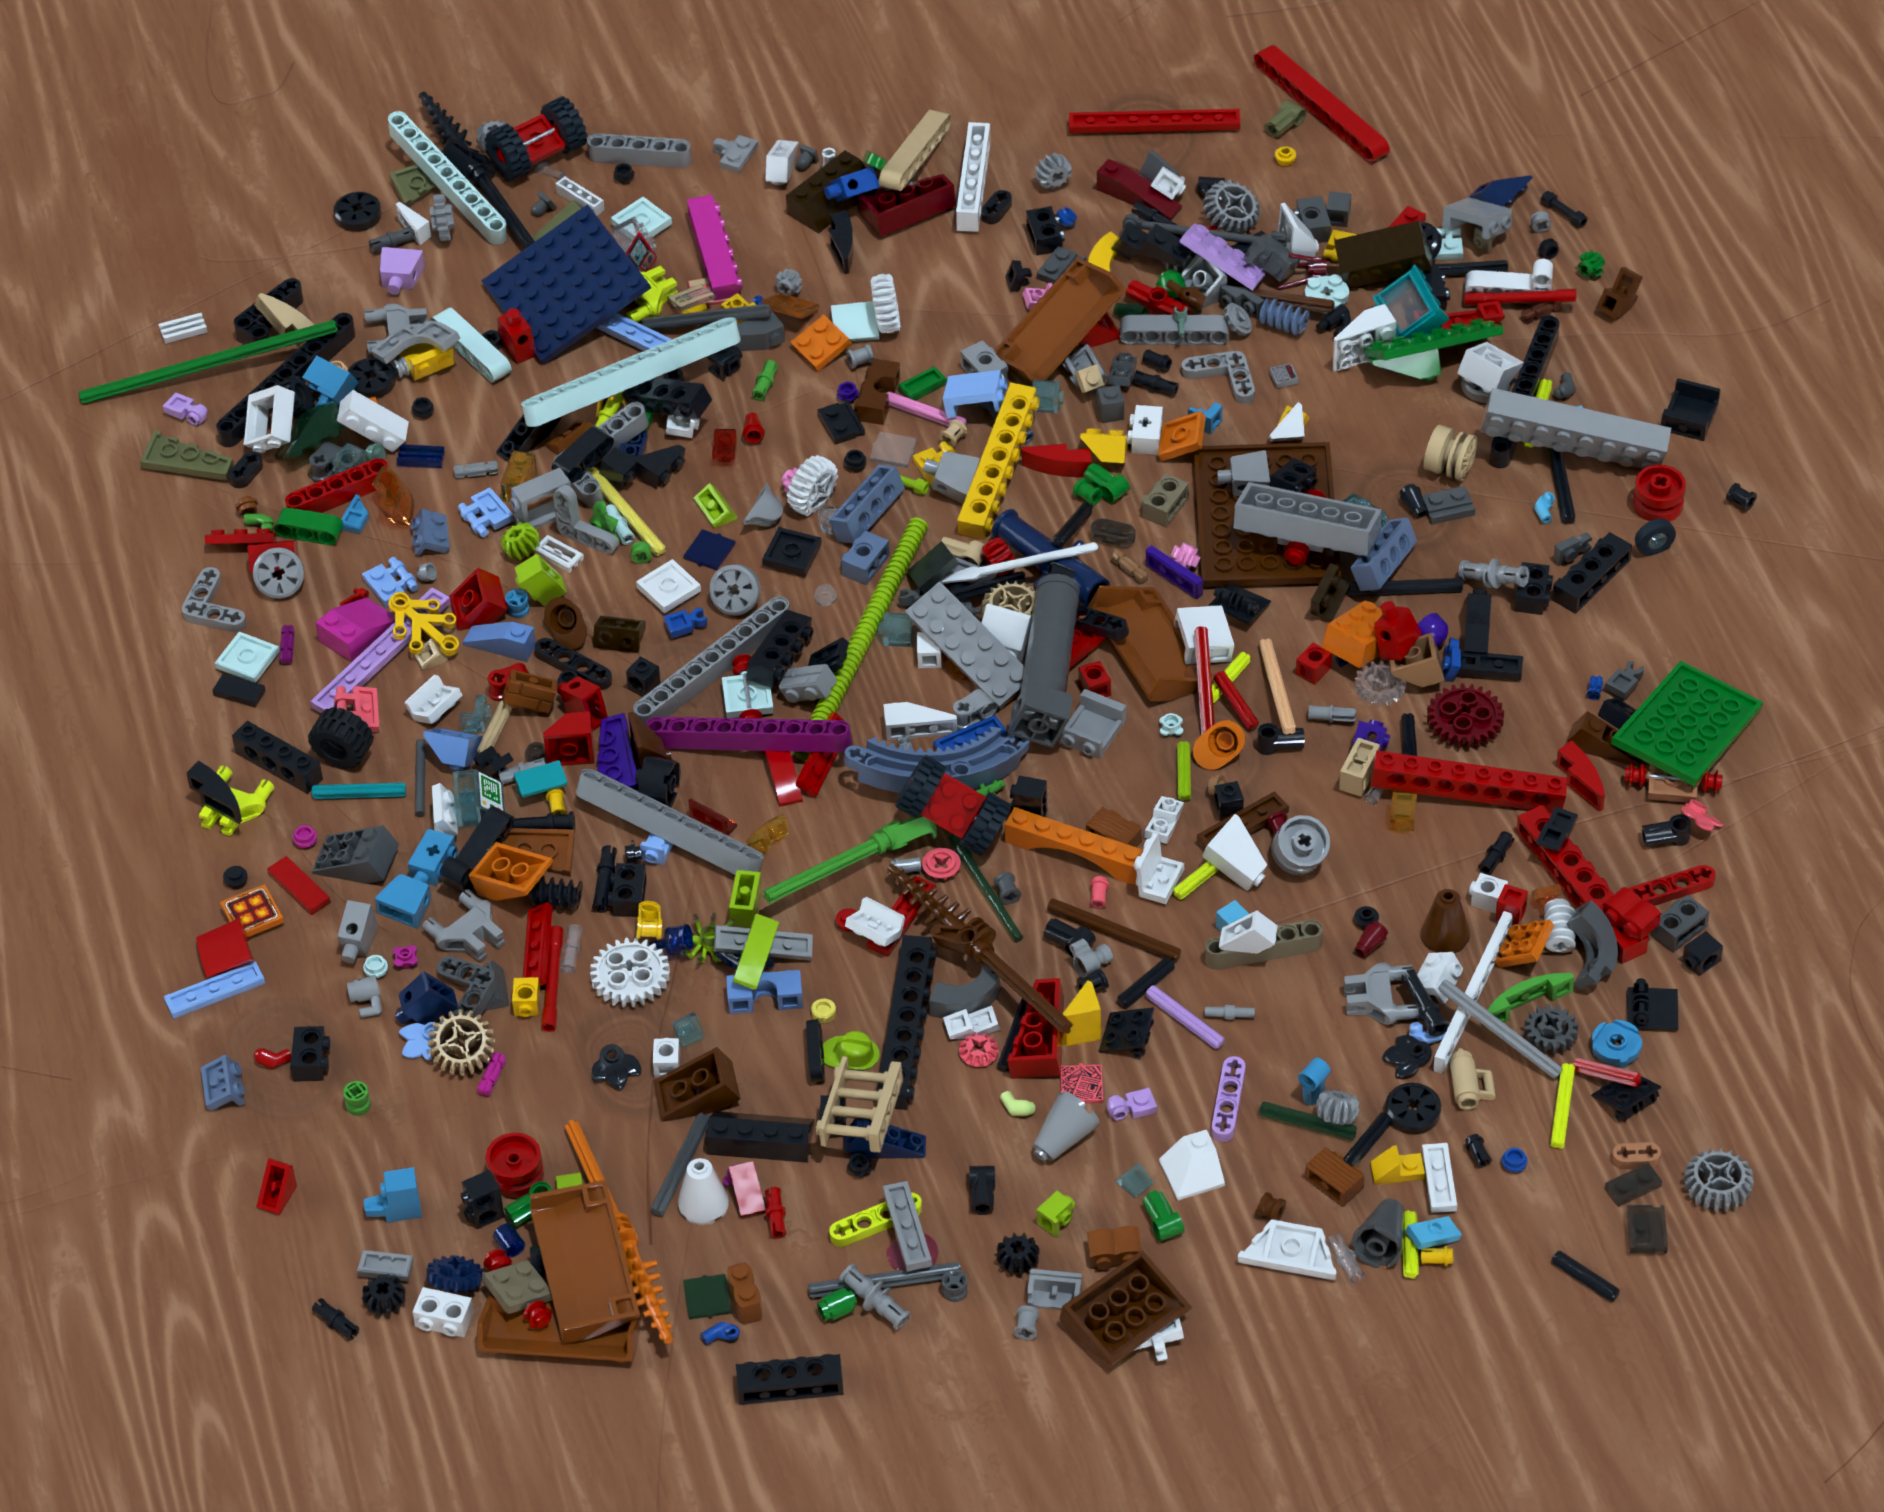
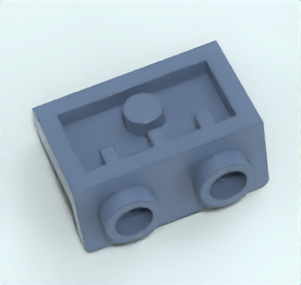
[201,1054,245,1111]

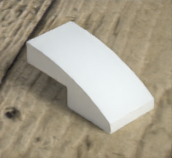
[943,1006,1001,1039]

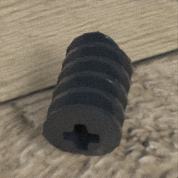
[529,876,583,911]

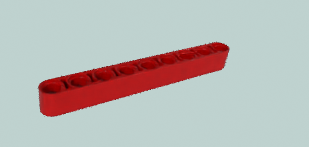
[1254,45,1390,163]

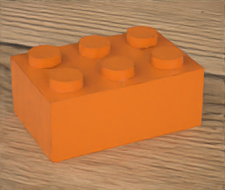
[1321,600,1382,668]

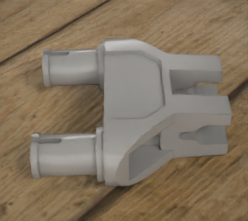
[364,303,428,355]
[422,889,505,962]
[1344,962,1419,1025]

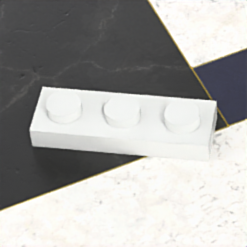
[1422,1143,1457,1213]

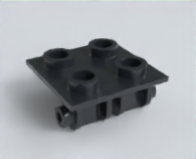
[1209,585,1271,624]
[1628,978,1678,1030]
[1099,1007,1154,1058]
[1591,1076,1661,1121]

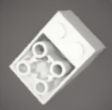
[1333,304,1396,372]

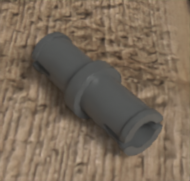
[368,227,414,253]

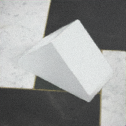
[1267,402,1305,442]

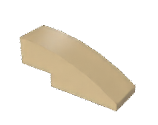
[255,293,314,346]

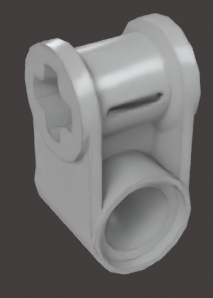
[953,689,998,730]

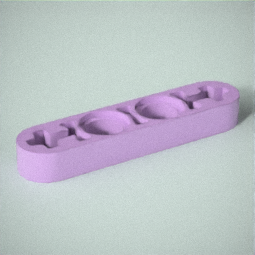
[1212,1056,1245,1142]

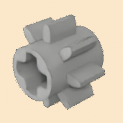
[775,269,802,297]

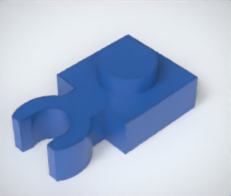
[664,608,708,638]
[1441,638,1461,682]

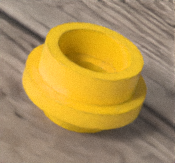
[1275,146,1296,166]

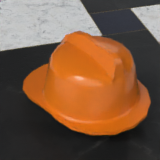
[1193,720,1245,770]

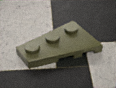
[389,164,457,207]

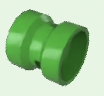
[343,1081,371,1116]

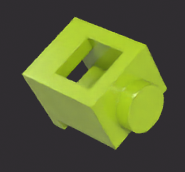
[1037,1191,1076,1238]

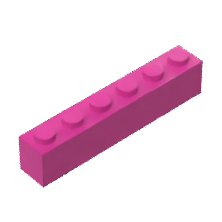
[687,195,743,301]

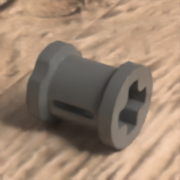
[994,872,1021,904]

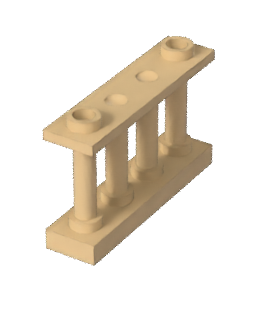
[816,1056,903,1152]

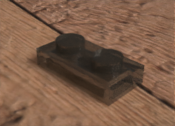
[1604,1163,1662,1207]

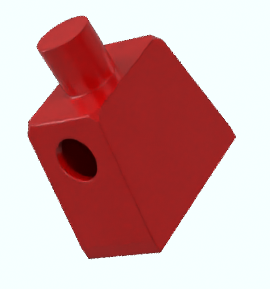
[497,308,537,364]
[1374,601,1422,661]
[557,677,608,731]

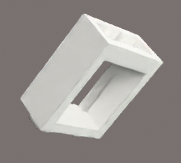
[244,385,295,453]

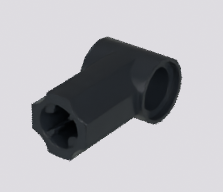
[1256,723,1304,755]
[1642,814,1691,847]
[1043,918,1096,957]
[969,1166,995,1215]

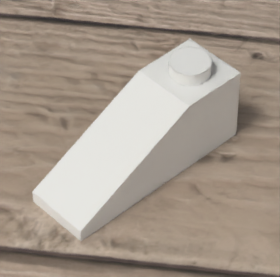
[766,140,799,185]
[883,702,957,741]

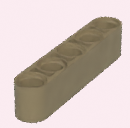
[1205,919,1323,970]

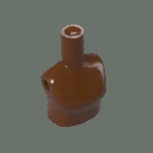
[1165,279,1207,310]

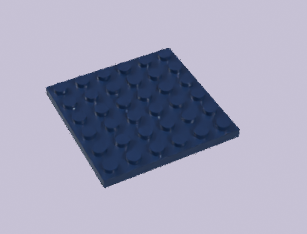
[481,204,651,365]

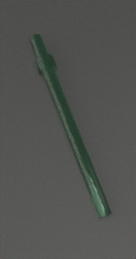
[949,834,1023,942]

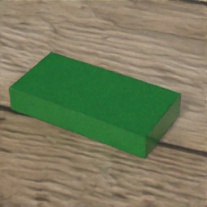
[898,366,947,401]

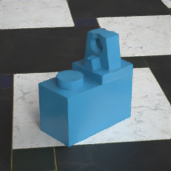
[302,355,359,417]
[364,1167,422,1223]

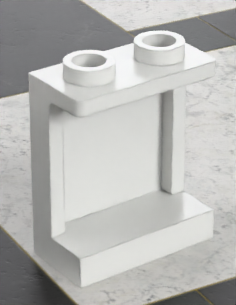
[1174,606,1234,664]

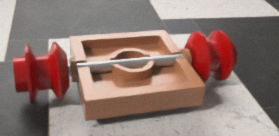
[1625,763,1723,803]

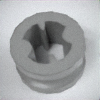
[1530,211,1552,233]
[392,357,410,379]

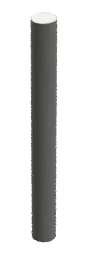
[415,739,426,817]

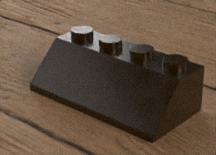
[786,150,876,234]
[1334,220,1432,288]

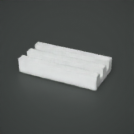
[159,313,208,344]
[534,535,584,573]

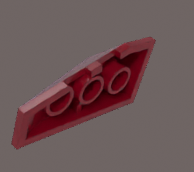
[1097,159,1182,221]

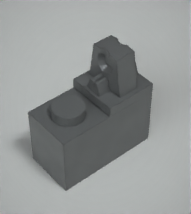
[1244,233,1300,282]

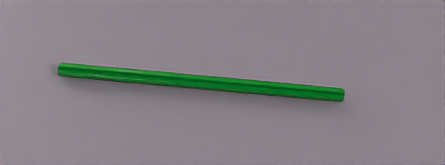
[79,320,337,404]

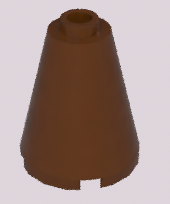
[1421,889,1470,953]

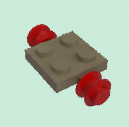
[482,1249,552,1329]

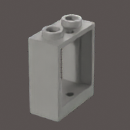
[510,468,571,529]

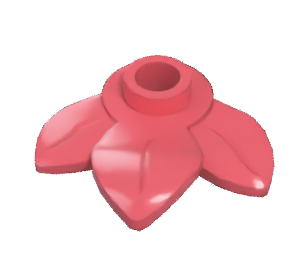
[1681,799,1723,831]

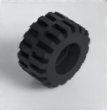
[308,707,374,769]

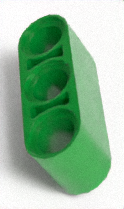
[274,508,344,545]

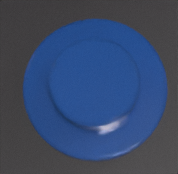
[1057,207,1077,227]
[1502,1148,1527,1172]

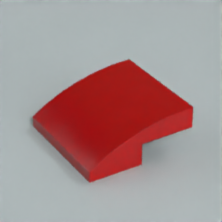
[196,918,254,979]

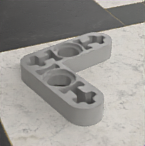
[1182,351,1255,404]
[553,484,619,555]
[181,567,246,632]

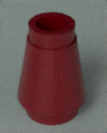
[1354,921,1388,958]

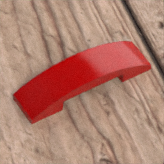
[1414,301,1505,329]
[763,750,803,807]

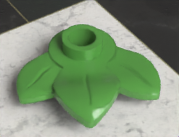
[590,501,620,542]

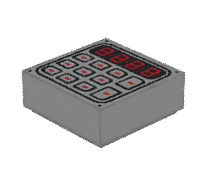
[1270,363,1298,388]

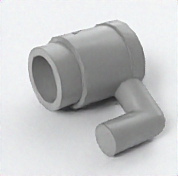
[347,975,382,1018]

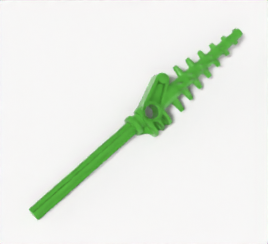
[763,779,1005,904]

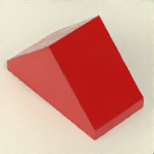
[256,1158,297,1214]

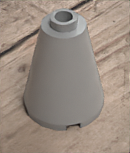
[1033,1091,1100,1162]

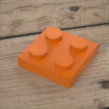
[790,314,852,371]
[1158,411,1206,461]

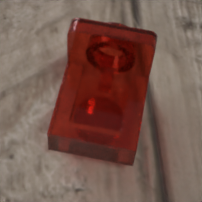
[712,429,737,462]

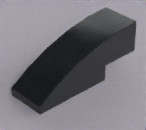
[829,210,854,274]
[186,760,242,824]

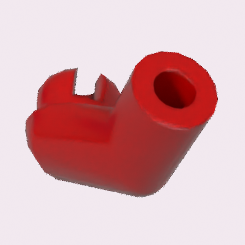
[254,1048,291,1069]

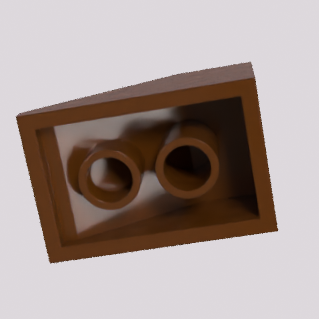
[654,1047,741,1121]

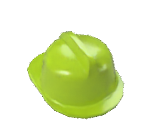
[823,1031,880,1070]

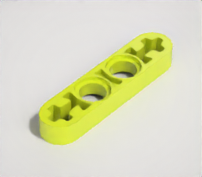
[829,1192,922,1247]

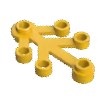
[388,592,459,656]

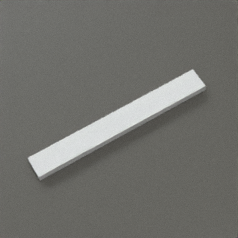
[1434,911,1513,1074]

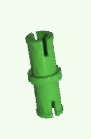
[751,360,778,401]

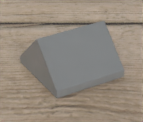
[1182,254,1227,310]

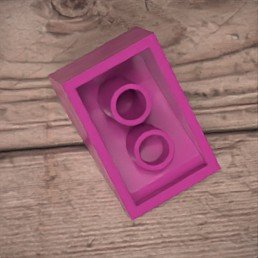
[315,598,395,663]

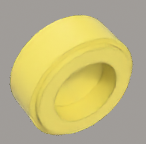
[811,999,836,1023]

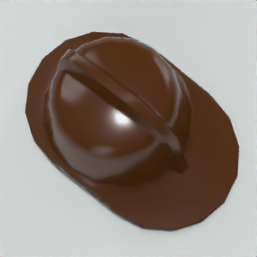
[544,597,587,650]

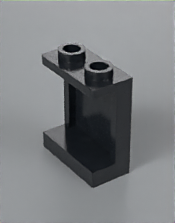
[1661,378,1721,441]

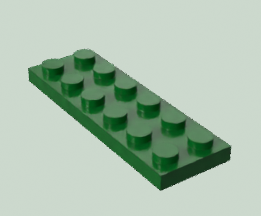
[1363,318,1504,361]

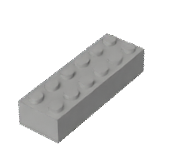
[1233,482,1382,556]

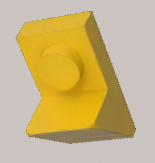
[1370,1145,1425,1185]

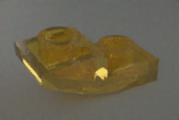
[746,814,788,855]

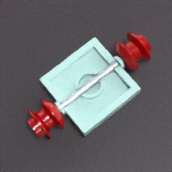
[722,654,774,719]

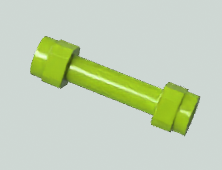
[900,475,930,495]

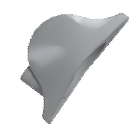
[742,483,783,527]

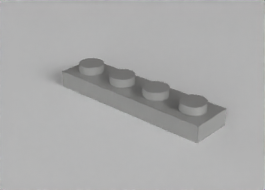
[714,925,813,961]
[883,1181,932,1271]

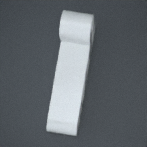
[1464,259,1553,304]

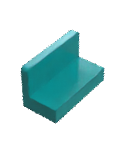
[514,760,568,798]

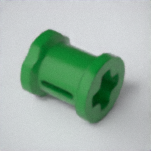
[1073,478,1103,506]

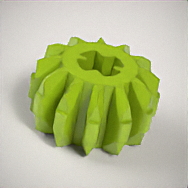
[501,522,540,561]

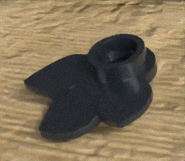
[1382,1035,1432,1078]
[591,1044,642,1091]

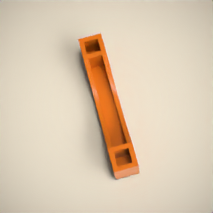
[1005,807,1143,887]

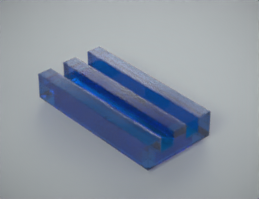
[396,444,445,468]

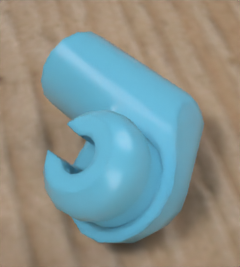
[1534,492,1555,524]

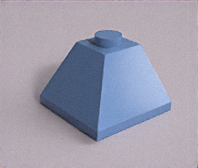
[423,728,483,770]

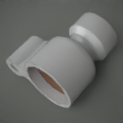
[1069,939,1113,978]

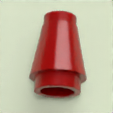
[742,412,765,444]

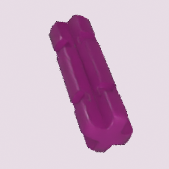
[279,625,295,665]

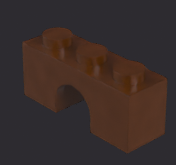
[854,358,900,425]

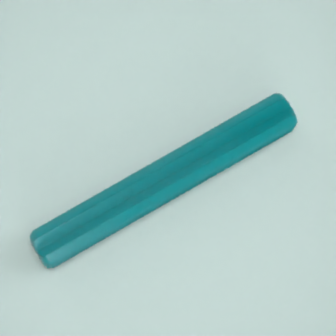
[312,782,406,799]

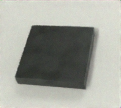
[907,541,959,593]

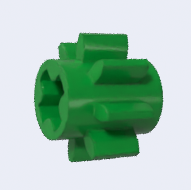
[1578,250,1605,279]

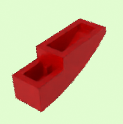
[1021,444,1092,478]
[1556,740,1605,812]

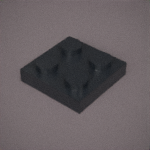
[762,527,822,576]

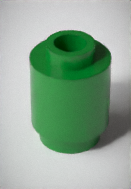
[817,1287,857,1322]

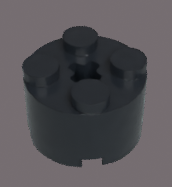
[635,755,681,807]

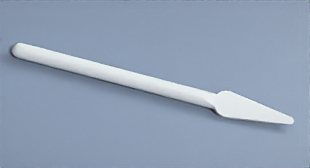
[936,542,1098,584]

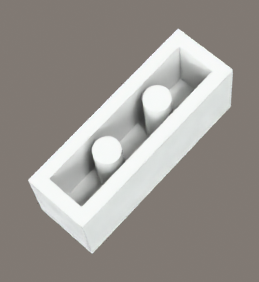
[337,390,409,452]

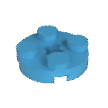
[1591,1020,1642,1068]

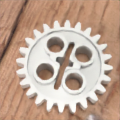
[590,938,670,1007]

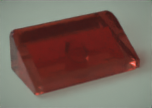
[688,798,738,836]

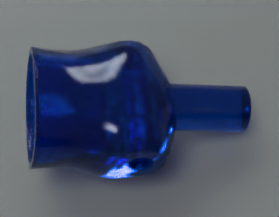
[650,924,693,955]

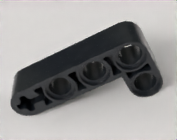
[234,278,304,353]
[440,806,514,895]

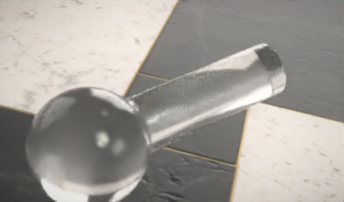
[533,160,566,180]

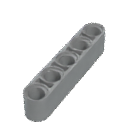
[587,133,692,168]
[1120,315,1229,345]

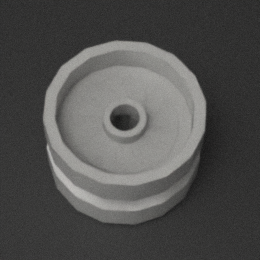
[1271,815,1330,875]

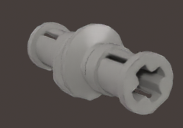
[1458,558,1529,589]
[839,1263,912,1331]

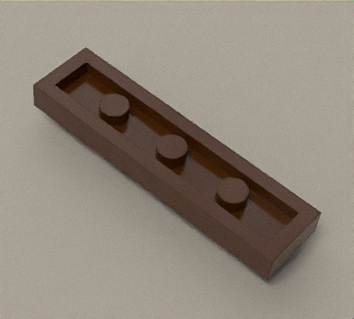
[1197,791,1289,849]

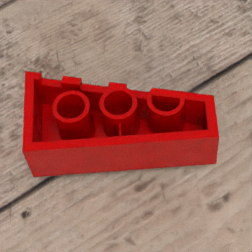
[1007,978,1064,1079]

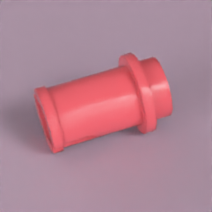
[1090,876,1109,909]

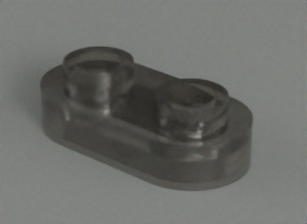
[1091,519,1136,547]

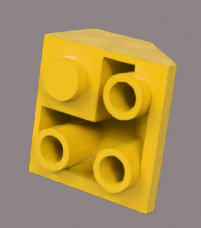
[1080,428,1128,463]

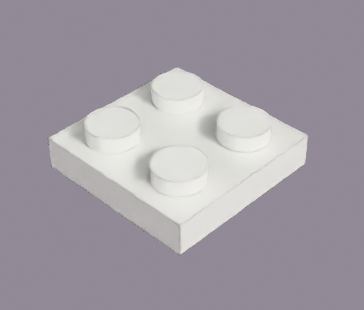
[636,559,701,613]

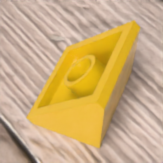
[1062,980,1101,1046]

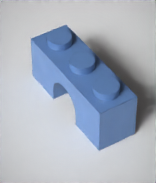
[726,970,803,1014]

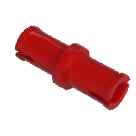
[765,1187,786,1239]

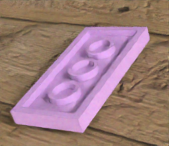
[1179,223,1267,291]

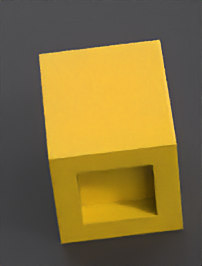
[512,977,541,1017]

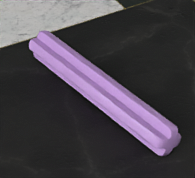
[1146,985,1224,1049]

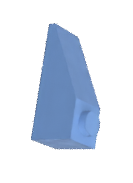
[463,622,536,662]

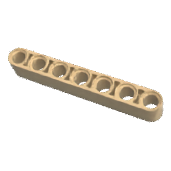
[879,110,951,191]

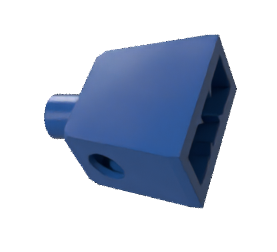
[824,166,880,202]

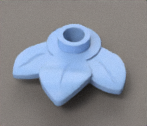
[399,1022,445,1060]

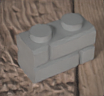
[779,664,837,703]

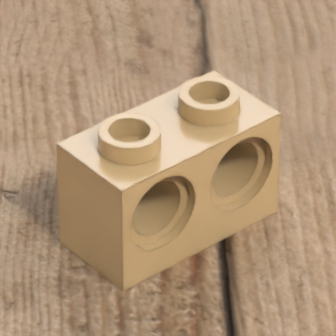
[1339,738,1380,797]

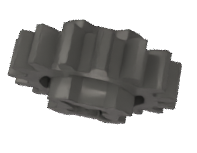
[1524,1004,1579,1055]

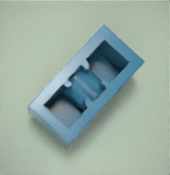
[408,829,458,887]

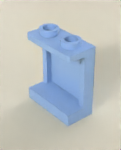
[943,370,1007,418]

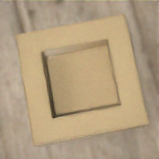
[1075,364,1104,393]

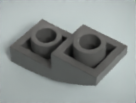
[1220,285,1265,320]
[1108,353,1137,387]

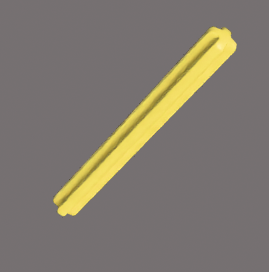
[588,467,666,556]

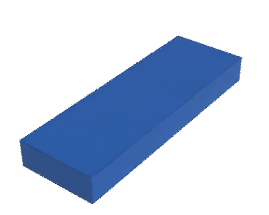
[933,715,1007,751]

